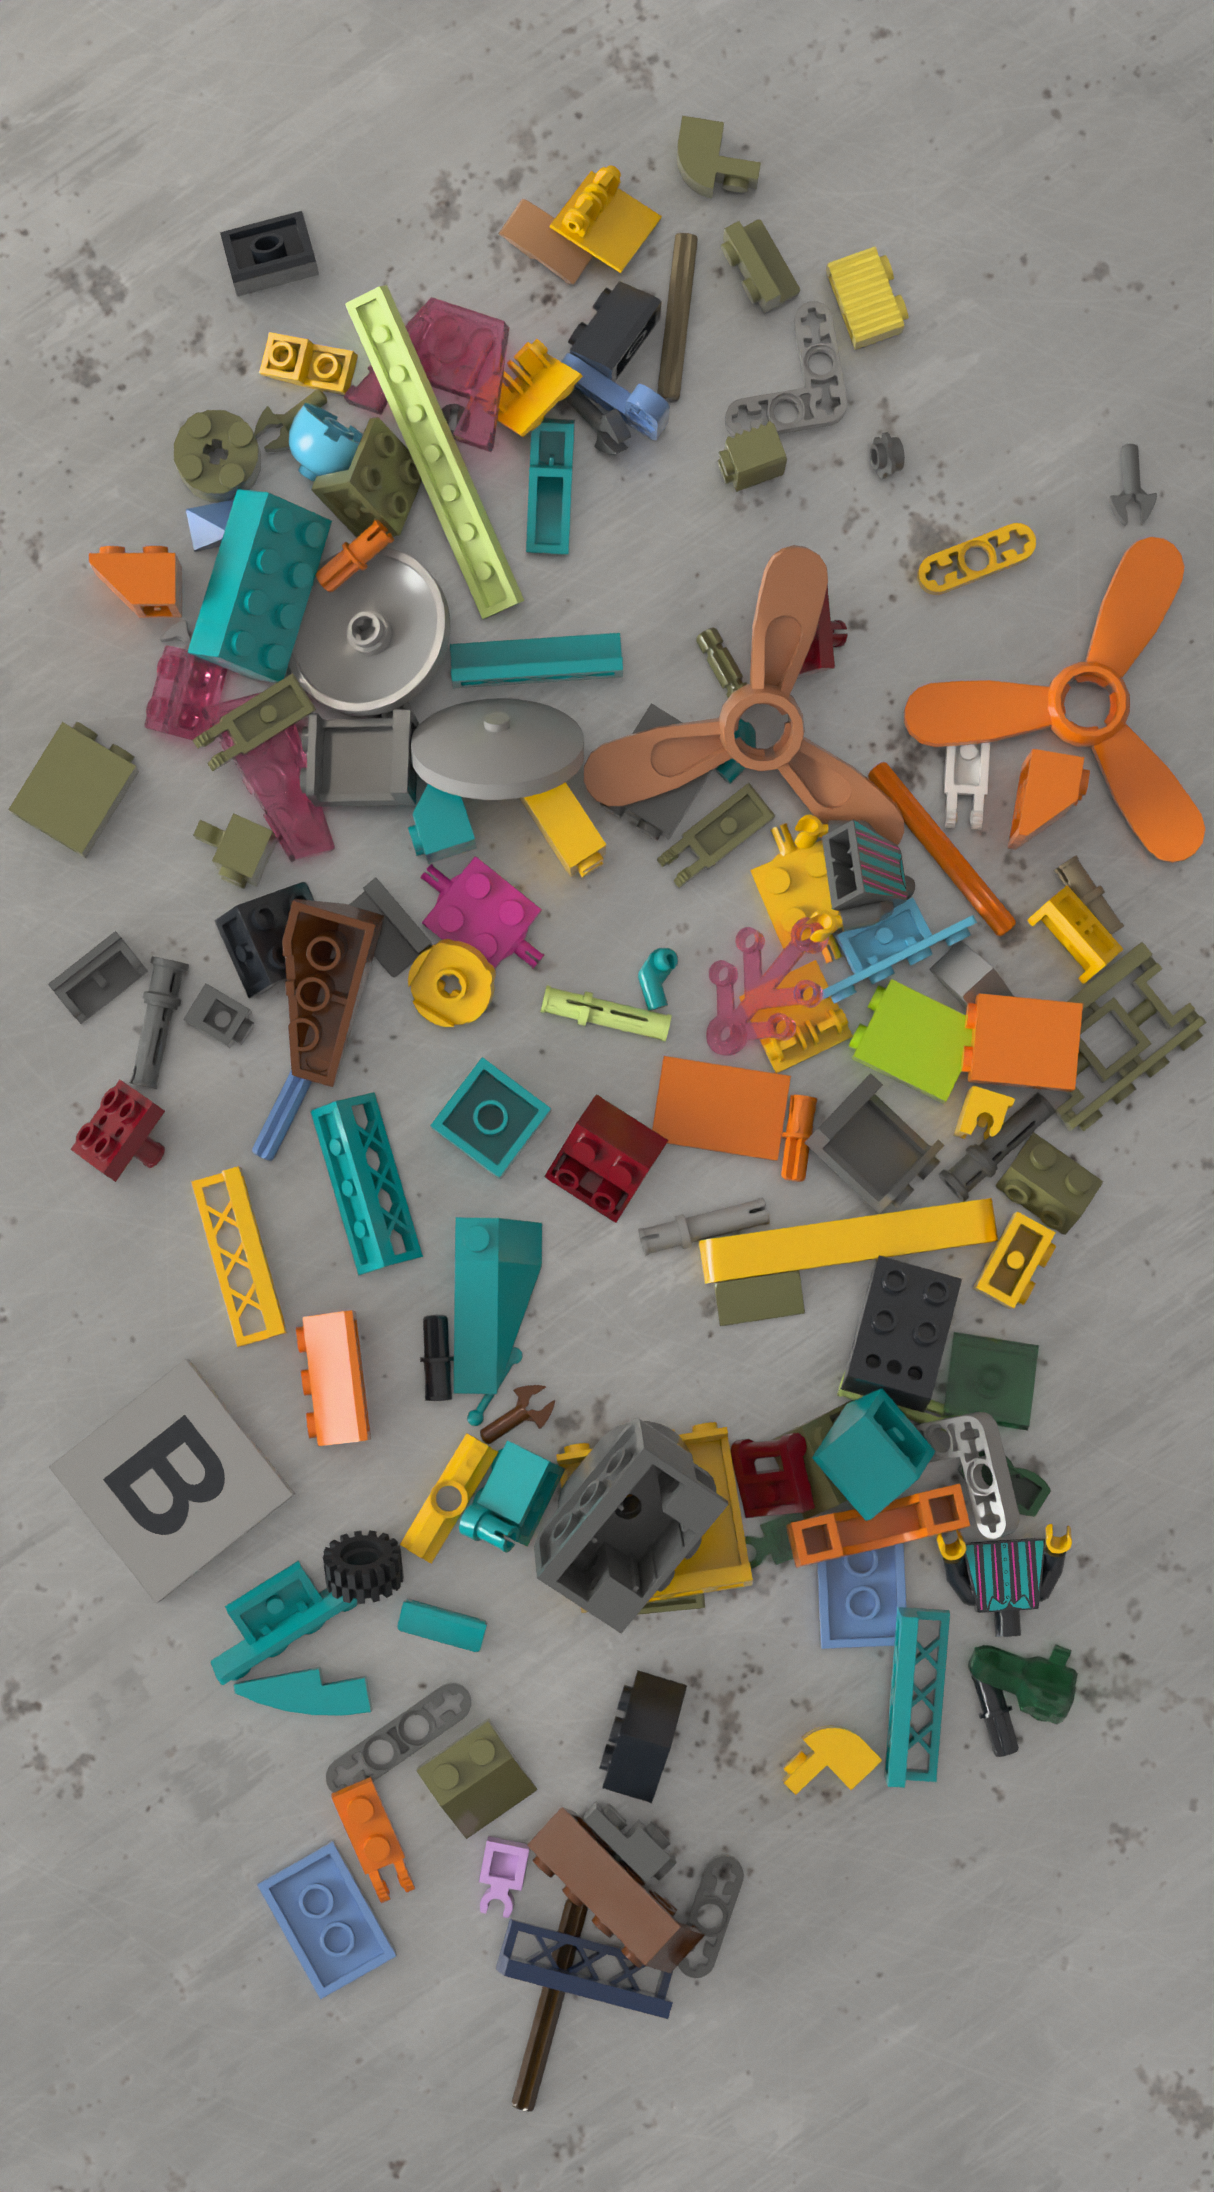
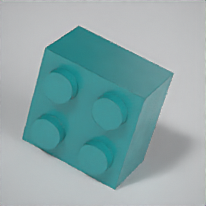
[430,1057,552,1179]

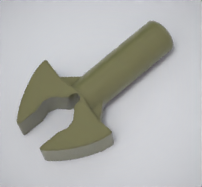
[254,389,327,452]

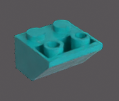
[812,1388,936,1521]

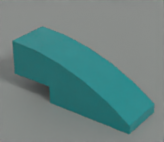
[526,418,575,554]
[233,1667,373,1716]

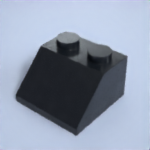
[568,281,662,382]

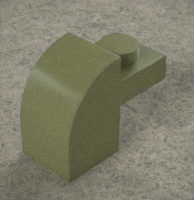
[677,115,761,199]

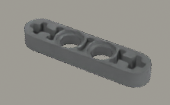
[326,1683,471,1793]

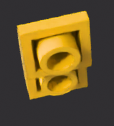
[259,332,358,396]

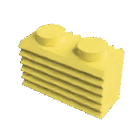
[826,246,909,350]

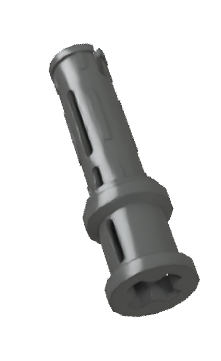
[129,956,189,1089]
[939,1092,1056,1202]

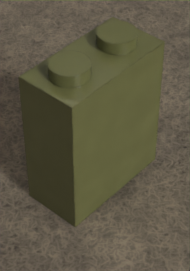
[8,721,139,858]

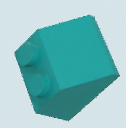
[408,784,477,864]

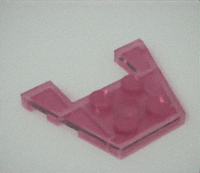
[343,297,510,452]

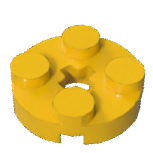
[408,939,496,1027]

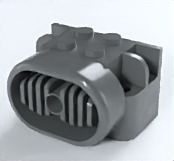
[534,1418,729,1633]

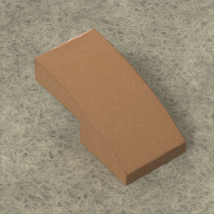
[498,199,593,284]

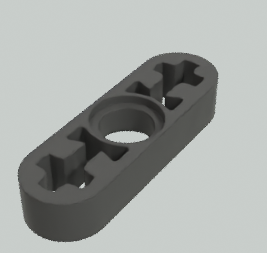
[678,1854,744,1978]

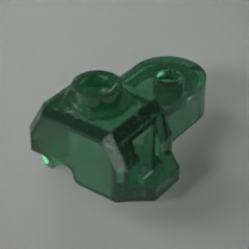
[968,1644,1078,1725]

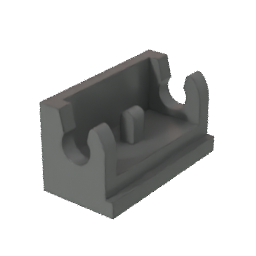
[48,931,148,1024]

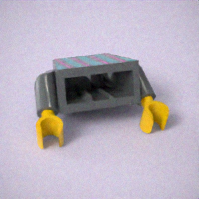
[795,814,915,942]

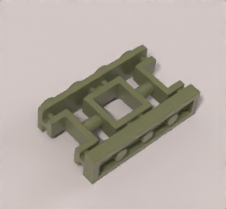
[1055,942,1206,1131]

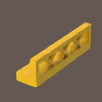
[191,1166,288,1347]

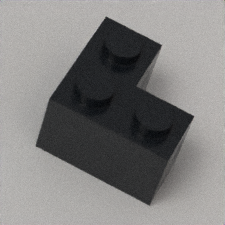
[599,1670,687,1803]

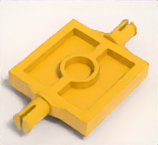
[750,823,843,964]

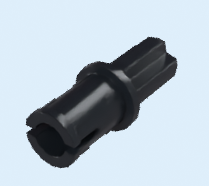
[420,1314,454,1401]
[971,1669,1019,1757]

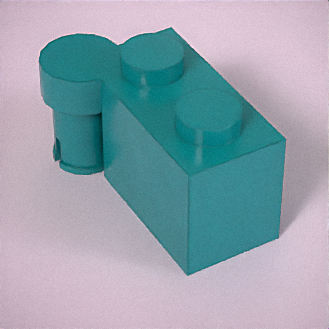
[459,1440,565,1553]

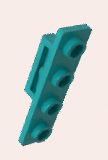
[210,1560,358,1685]

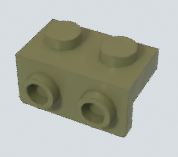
[720,219,800,313]
[996,1132,1104,1235]

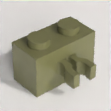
[193,813,278,889]

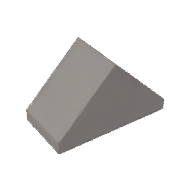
[929,941,1015,1010]

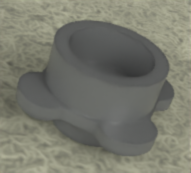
[870,432,905,479]

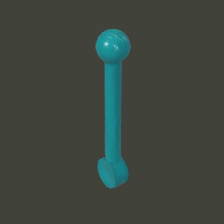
[467,1347,523,1426]

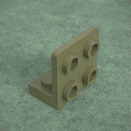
[311,417,422,538]

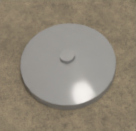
[288,547,450,716]
[411,698,584,800]

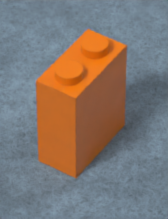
[961,993,1083,1092]

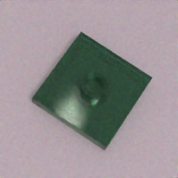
[942,1332,1039,1431]

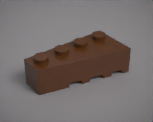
[527,1807,705,1973]

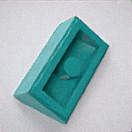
[397,1598,488,1652]

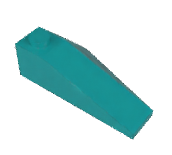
[453,1217,542,1394]

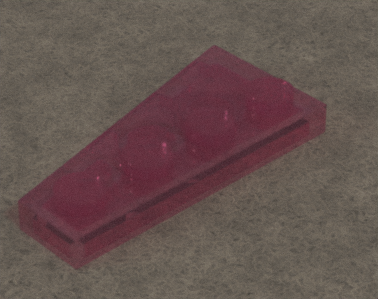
[201,692,335,863]

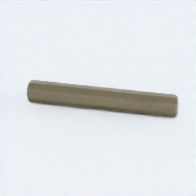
[657,233,698,401]

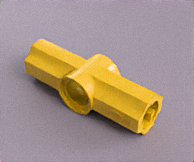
[400,1433,498,1564]

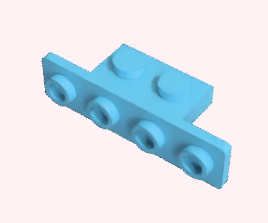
[817,897,977,1004]

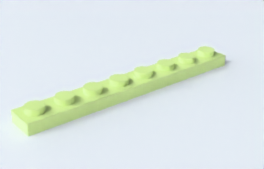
[345,285,524,619]

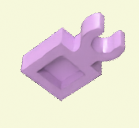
[479,1836,530,1918]

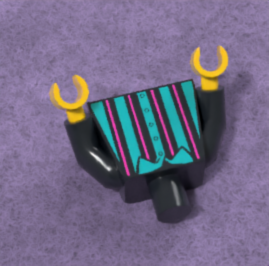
[936,1524,1072,1637]

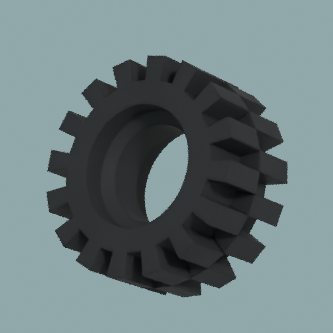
[323,1530,404,1604]

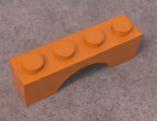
[786,1484,970,1568]

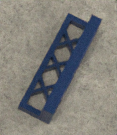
[496,1918,673,2019]

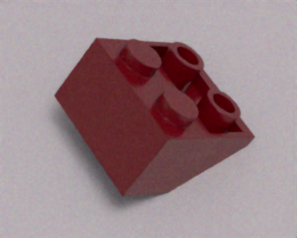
[544,1094,669,1223]

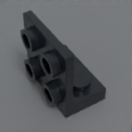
[214,882,315,998]

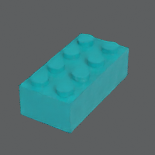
[187,489,332,683]

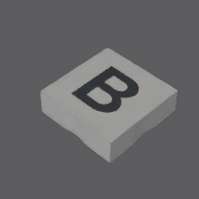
[49,1359,295,1603]

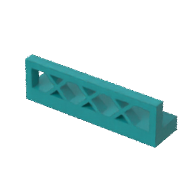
[450,633,623,689]
[310,1092,423,1276]
[884,1607,950,1788]

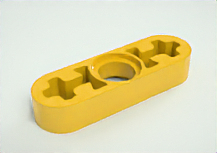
[917,523,1036,595]

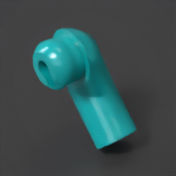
[715,718,756,784]
[638,948,678,1011]

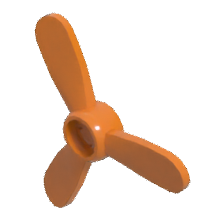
[903,537,1206,863]

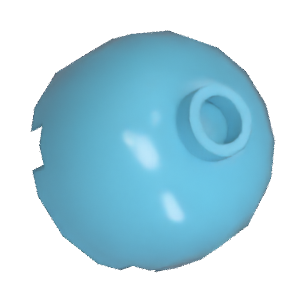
[288,403,363,482]

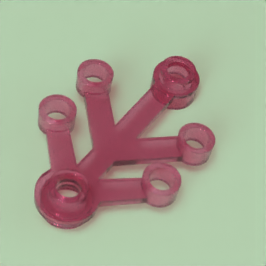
[706,917,829,1056]

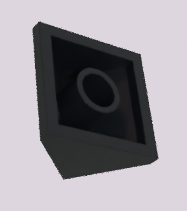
[220,211,319,297]

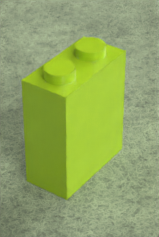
[848,979,973,1104]

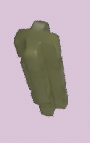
[696,627,747,698]

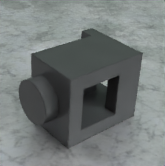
[183,983,254,1048]

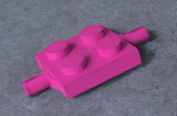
[420,856,545,969]

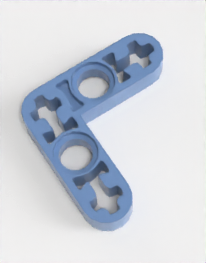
[561,353,670,441]

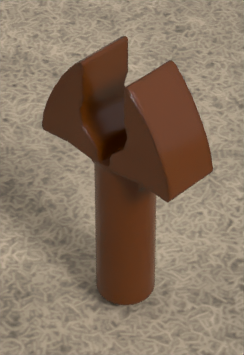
[480,1385,555,1444]

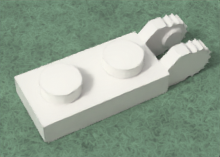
[944,742,990,830]

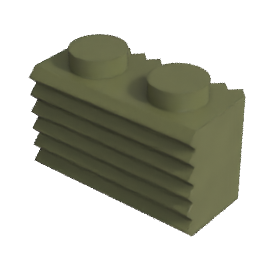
[717,421,787,492]

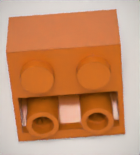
[89,546,182,618]

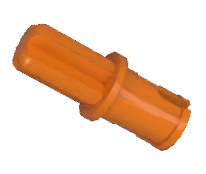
[316,519,394,592]
[781,1095,818,1182]

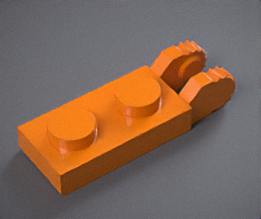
[331,1777,415,1903]

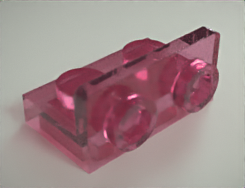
[145,645,228,740]

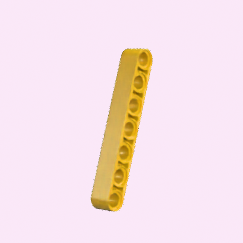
[699,1198,998,1284]

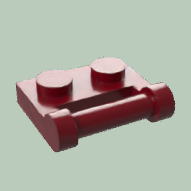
[730,1433,815,1518]

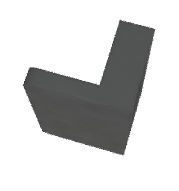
[349,877,432,977]

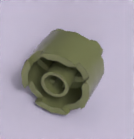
[174,410,261,503]

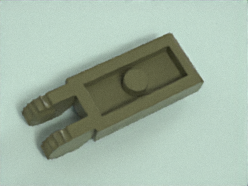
[192,673,316,771]
[657,783,775,888]

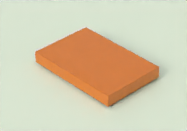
[652,1056,791,1161]

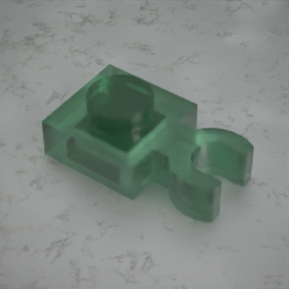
[745,1513,804,1569]

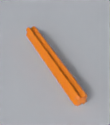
[868,762,1016,936]

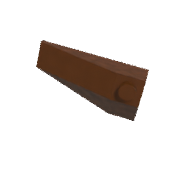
[282,899,385,1087]

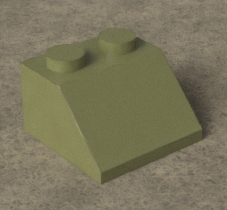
[416,1718,538,1839]

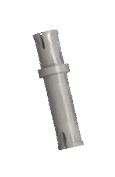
[638,1197,770,1256]

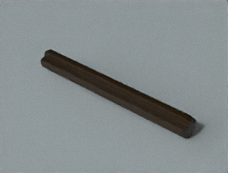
[512,1898,588,2112]

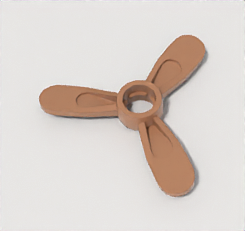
[584,545,904,845]

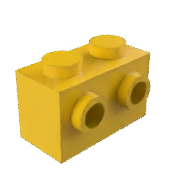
[972,1212,1056,1309]

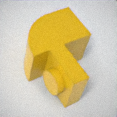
[782,1725,882,1795]

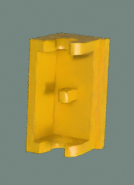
[1027,885,1124,985]
[953,1086,1015,1140]

